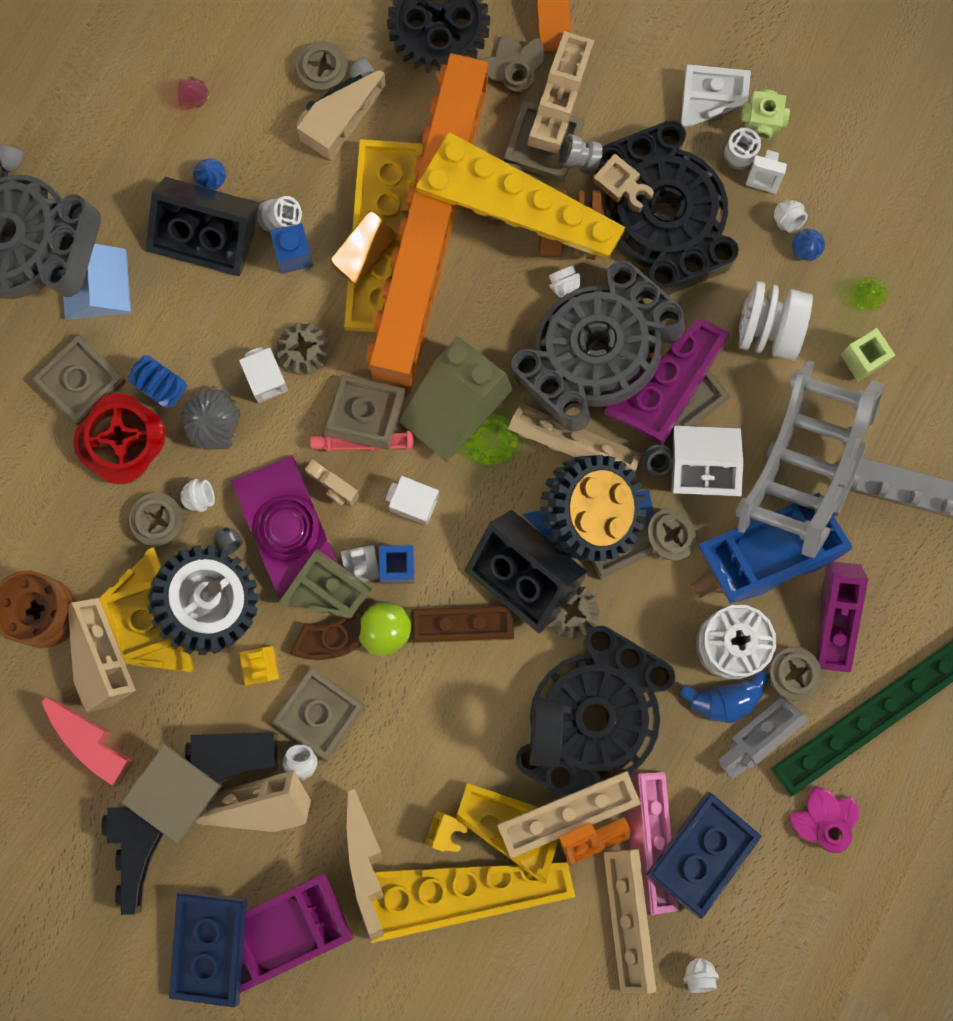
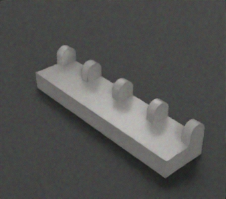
[850,458,953,518]

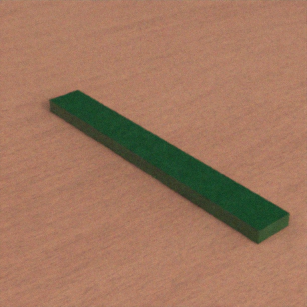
[770,639,953,797]

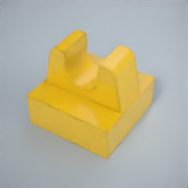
[239,646,280,686]
[424,810,467,852]

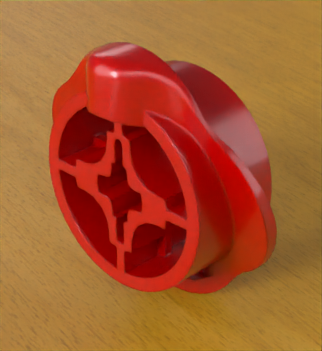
[73,393,166,485]

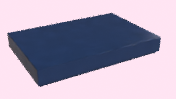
[646,792,762,919]
[169,891,247,1008]

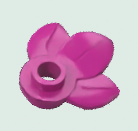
[790,786,859,853]

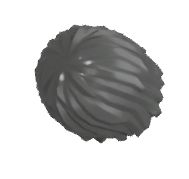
[181,386,241,450]

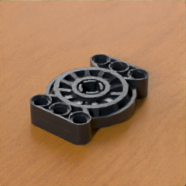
[595,120,739,295]
[515,626,675,797]

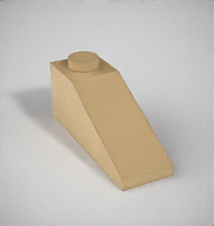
[297,70,386,161]
[68,598,136,713]
[196,770,311,832]

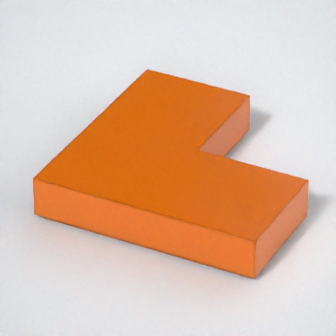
[559,817,631,866]

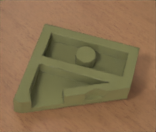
[279,549,372,618]

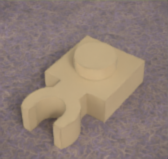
[593,154,654,212]
[305,459,360,507]

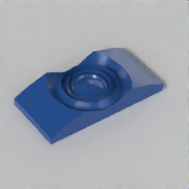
[699,492,852,603]

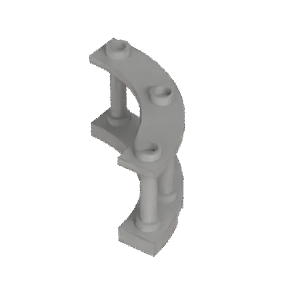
[736,360,885,558]

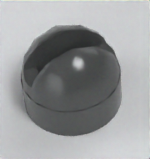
[213,527,243,555]

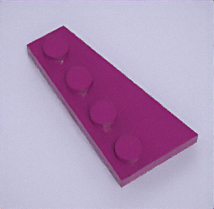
[604,318,729,445]

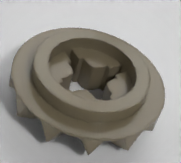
[296,41,347,92]
[277,322,329,375]
[129,493,184,547]
[646,509,696,562]
[549,586,599,638]
[768,647,822,702]

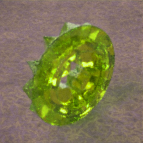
[465,413,518,467]

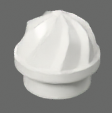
[774,199,808,233]
[548,266,580,298]
[180,479,215,512]
[283,745,317,781]
[683,958,719,993]

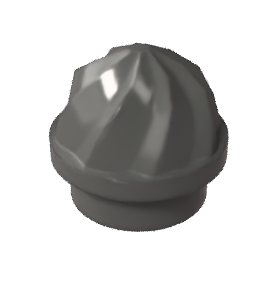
[641,443,673,476]

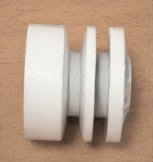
[738,280,813,361]
[696,605,776,680]

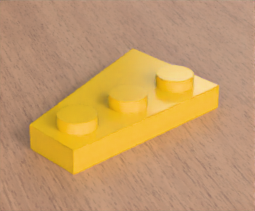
[456,783,558,884]

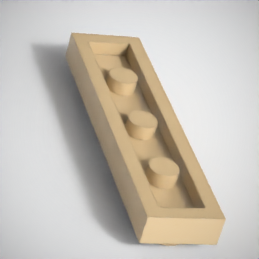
[508,403,642,472]
[497,771,641,858]
[604,849,656,994]

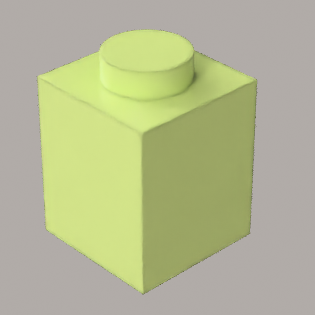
[840,328,896,382]

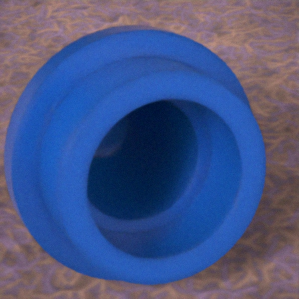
[193,158,226,190]
[792,229,825,261]

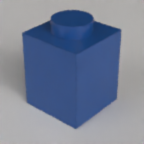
[270,223,314,274]
[379,545,415,584]

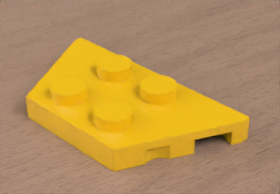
[99,547,196,672]

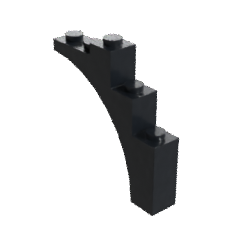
[101,732,278,915]

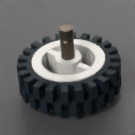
[147,545,259,655]

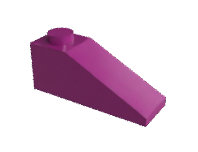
[817,561,869,672]

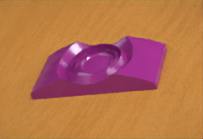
[231,455,338,600]
[240,873,354,993]

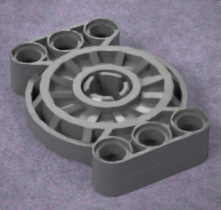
[0,175,101,299]
[511,260,685,431]

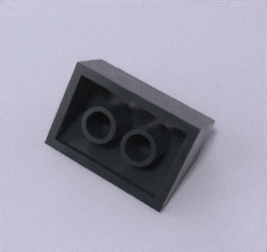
[146,176,259,276]
[464,510,588,634]

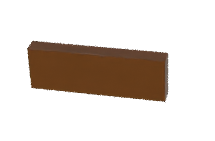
[412,605,514,643]

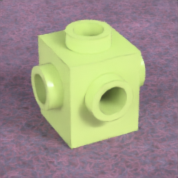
[741,90,790,141]

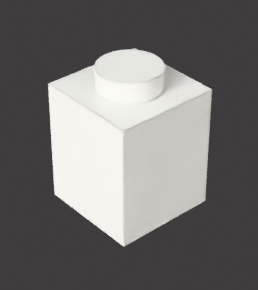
[239,347,288,403]
[386,476,439,526]

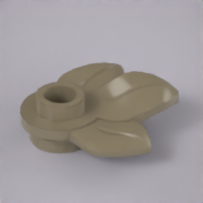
[482,34,544,93]

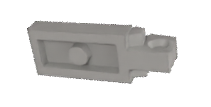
[718,697,808,779]

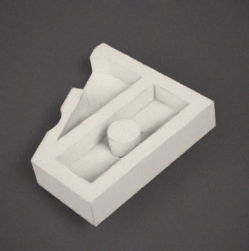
[680,64,751,129]

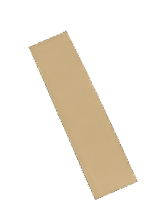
[527,31,595,154]
[346,788,384,941]

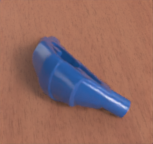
[678,671,770,723]

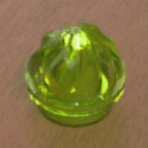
[854,277,887,310]

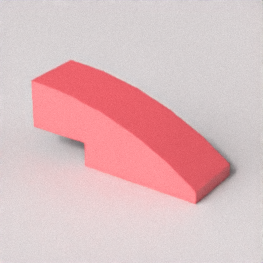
[42,697,133,785]

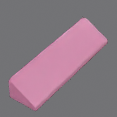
[627,772,679,915]

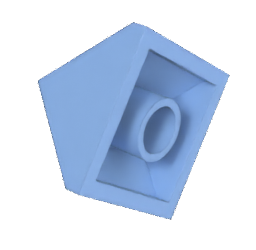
[62,244,131,320]

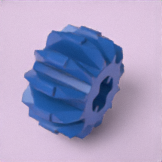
[128,355,187,408]

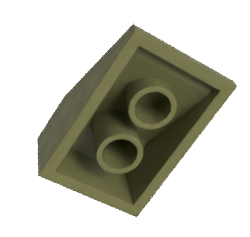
[398,336,513,462]

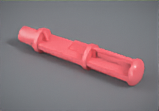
[310,431,414,452]

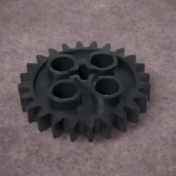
[387,0,490,73]

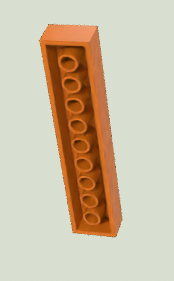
[366,53,489,390]

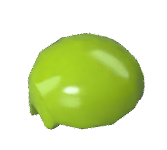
[359,601,411,657]

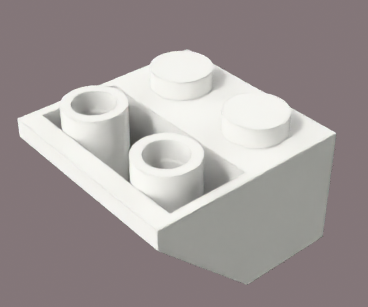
[670,426,743,496]

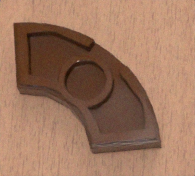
[290,610,364,661]

